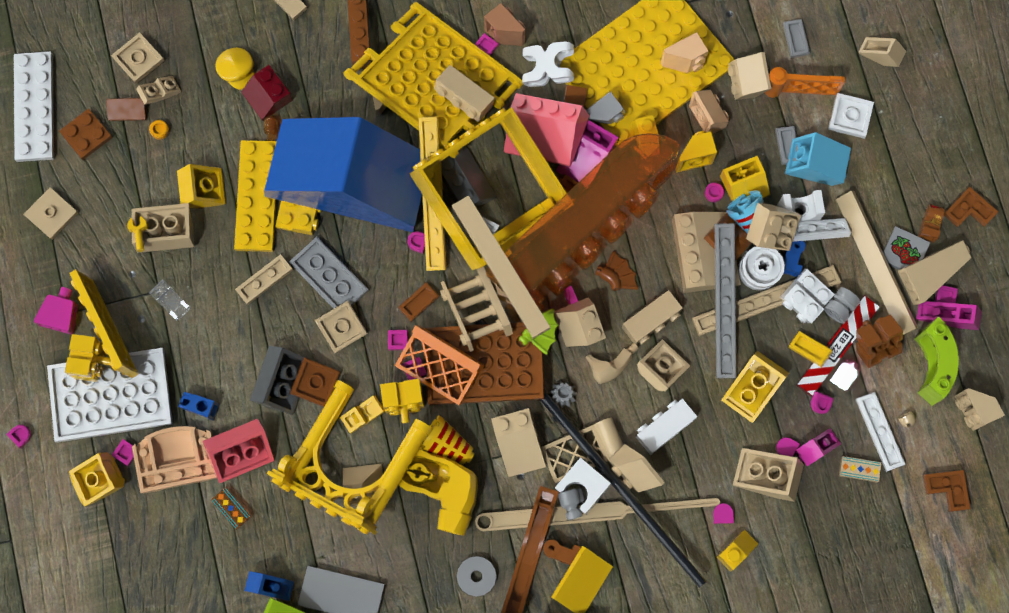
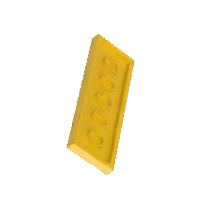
[234,140,277,252]
[69,269,139,378]

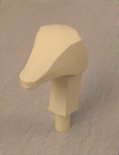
[586,343,638,384]

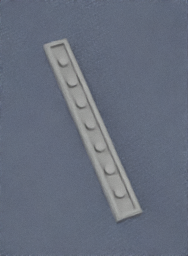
[714,224,736,378]

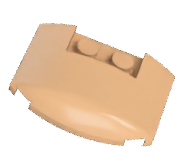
[132,426,217,494]

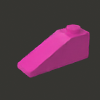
[916,301,982,330]

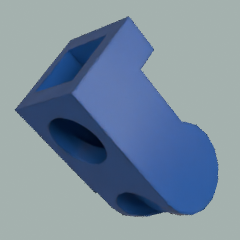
[783,241,805,277]
[178,392,220,421]

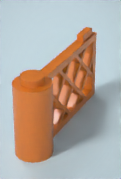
[765,67,845,98]

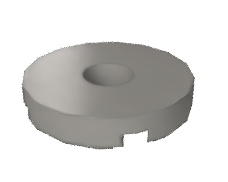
[457,556,496,597]

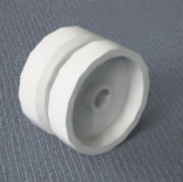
[738,246,785,291]

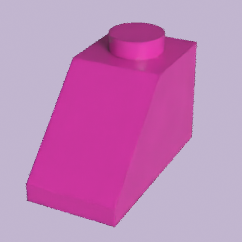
[796,428,841,466]

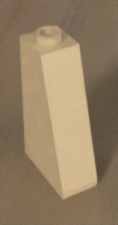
[898,241,971,305]

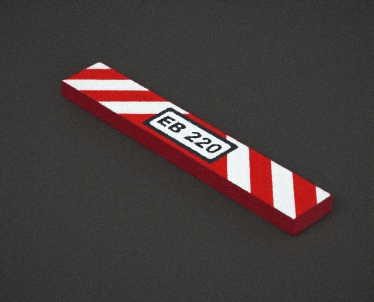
[796,295,880,397]

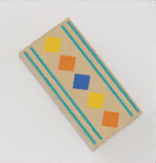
[839,456,881,483]

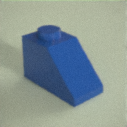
[244,571,294,601]

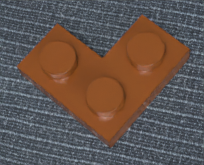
[944,187,998,227]
[923,470,971,512]

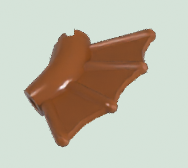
[595,251,639,291]

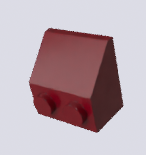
[241,64,293,121]

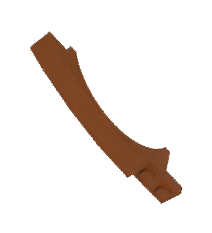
[501,486,559,613]

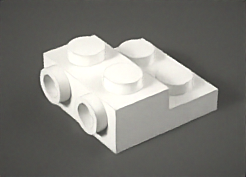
[780,269,835,324]

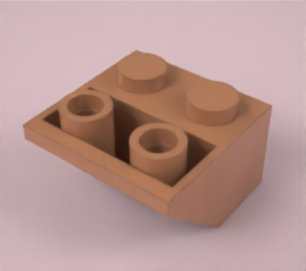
[484,3,526,46]

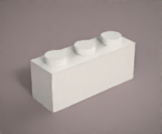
[636,399,697,455]

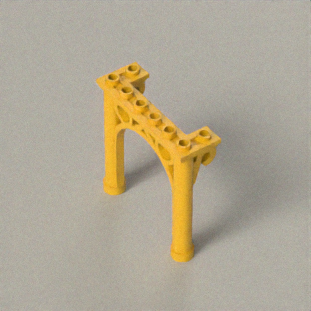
[267,380,433,535]

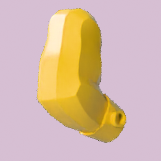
[399,449,478,536]

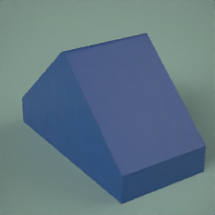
[264,117,422,232]

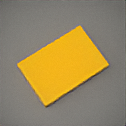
[551,546,613,613]

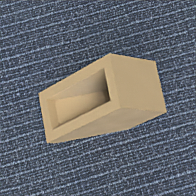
[858,37,906,67]

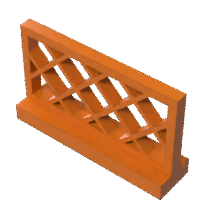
[395,325,485,405]

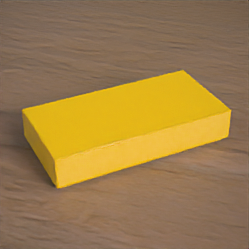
[789,331,832,368]

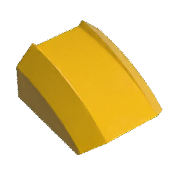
[69,452,125,507]

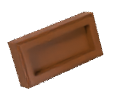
[398,282,439,322]

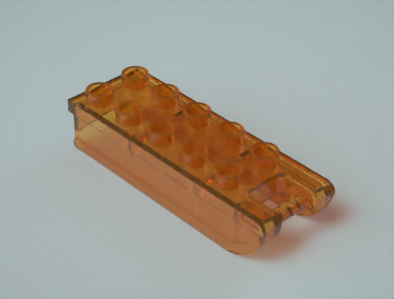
[486,133,679,323]

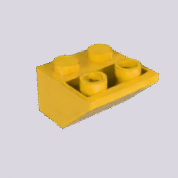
[720,156,770,201]

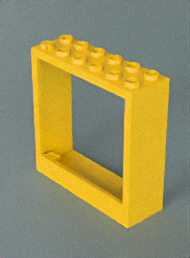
[409,107,574,270]

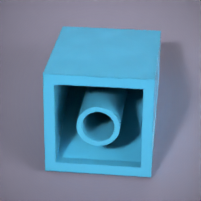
[785,132,851,186]

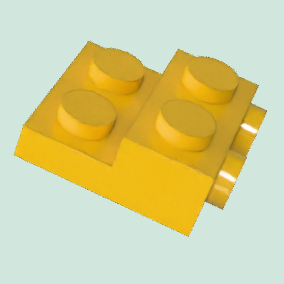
[275,201,322,235]

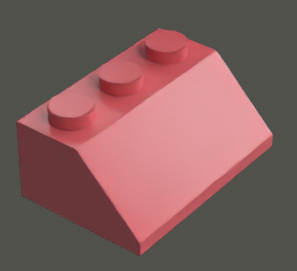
[202,419,274,484]

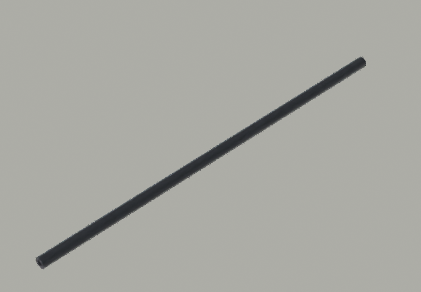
[474,318,707,588]

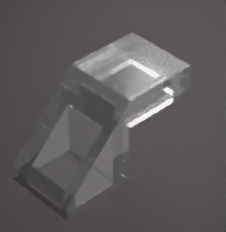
[148,279,191,321]

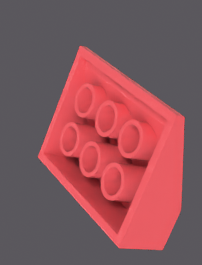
[504,93,590,167]

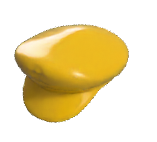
[215,47,254,90]

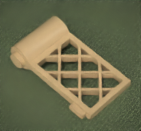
[541,417,624,484]

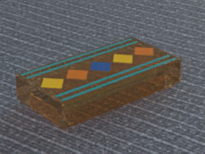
[211,487,251,530]

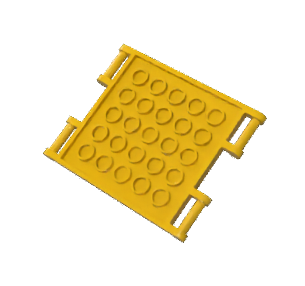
[343,2,523,158]

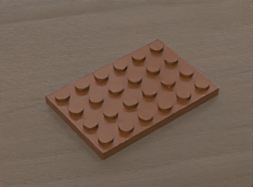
[426,322,545,405]

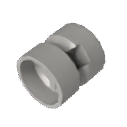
[824,287,860,324]

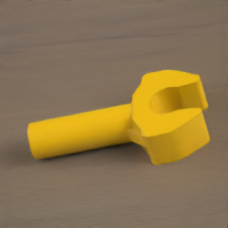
[127,216,148,252]

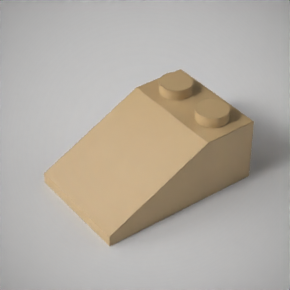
[491,408,546,477]
[733,448,804,502]

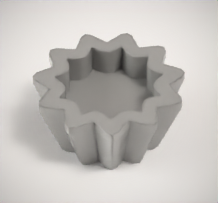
[549,381,577,408]

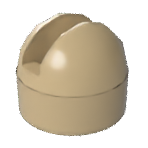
[898,411,916,428]

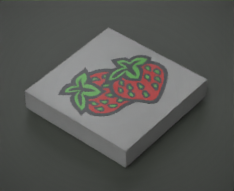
[883,226,930,270]

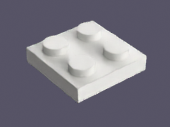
[828,93,874,139]

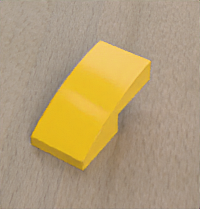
[340,395,385,434]

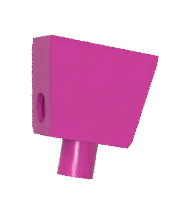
[33,287,78,335]

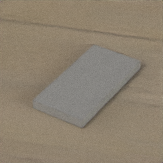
[289,237,369,309]
[298,566,385,613]

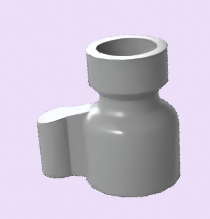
[558,488,585,521]

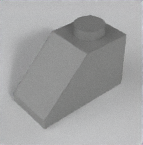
[586,92,626,124]

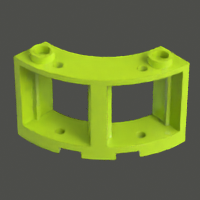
[914,316,959,406]

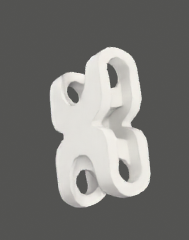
[522,42,574,87]

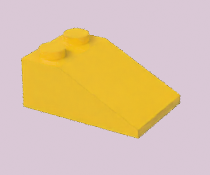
[721,351,789,423]

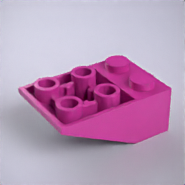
[556,120,618,190]

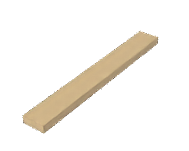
[836,191,918,335]
[452,196,550,339]
[692,265,841,337]

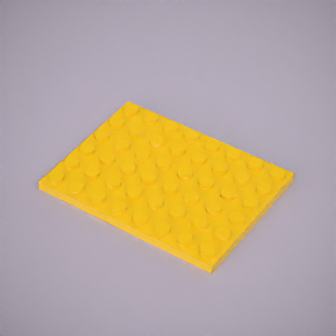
[560,0,734,151]

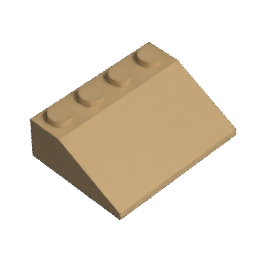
[672,212,741,293]

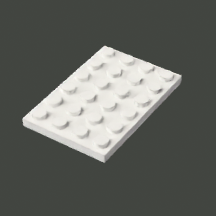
[47,348,173,443]

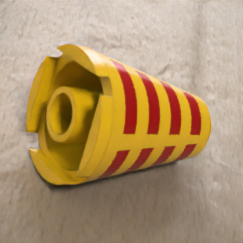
[419,415,475,464]

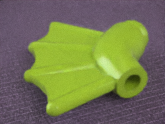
[519,309,558,355]

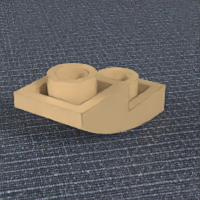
[136,76,181,105]

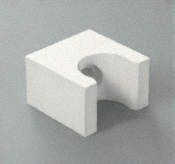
[777,190,825,222]
[555,458,611,515]

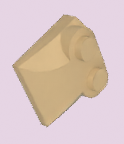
[637,339,690,391]

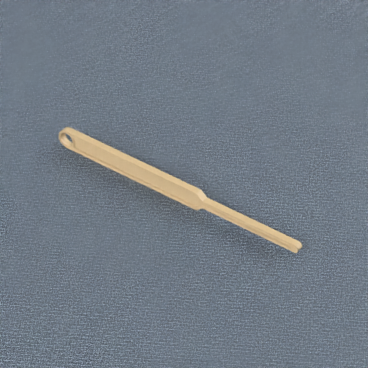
[475,498,720,532]

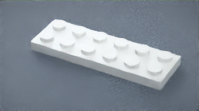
[14,51,54,162]

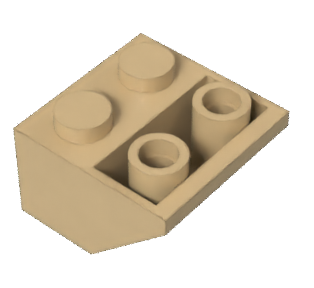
[746,203,801,251]
[955,388,1005,431]

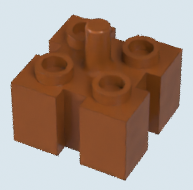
[856,314,903,368]

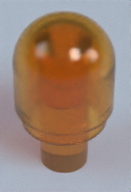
[263,116,279,141]

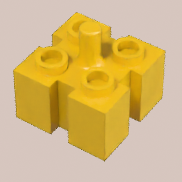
[64,334,111,382]
[380,379,424,424]

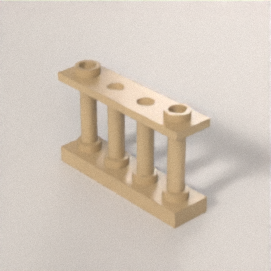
[440,266,513,352]

